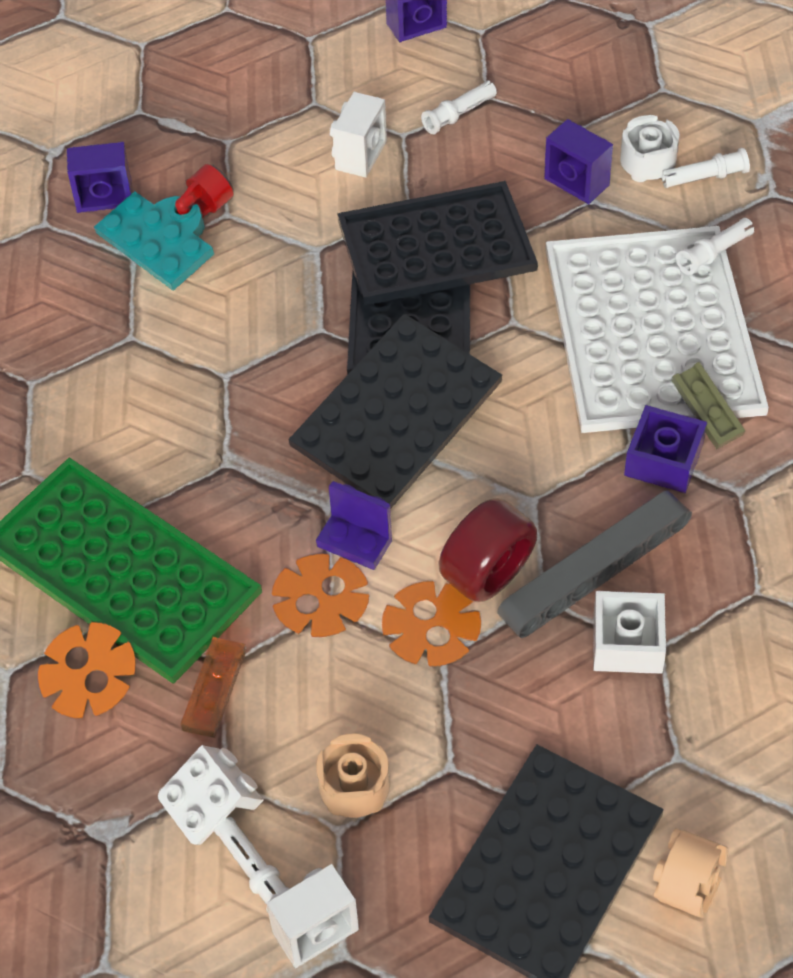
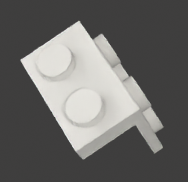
[158,745,263,845]

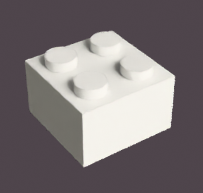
[330,92,387,178]
[593,591,666,674]
[266,864,359,969]

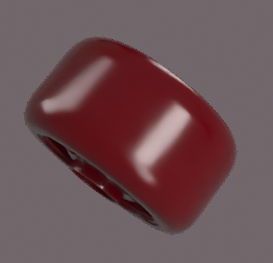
[438,498,537,602]

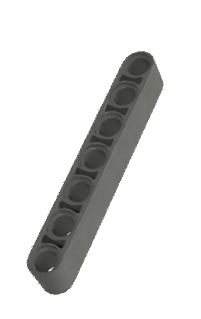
[497,490,692,638]

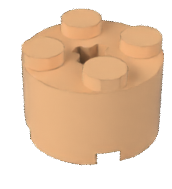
[316,733,390,818]
[653,828,728,918]

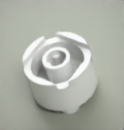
[620,115,679,182]

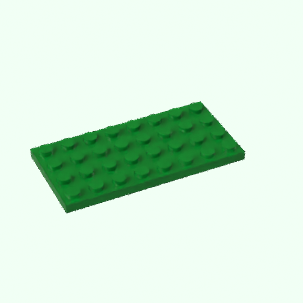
[0,457,262,684]

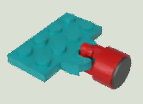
[94,164,234,291]

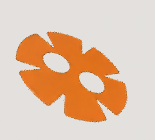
[271,554,369,637]
[382,581,481,667]
[38,622,136,718]

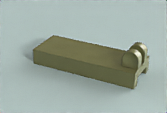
[671,361,745,450]

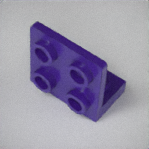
[316,481,392,570]

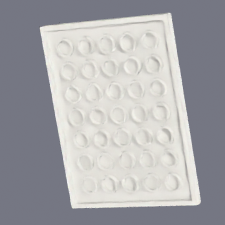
[545,226,769,433]

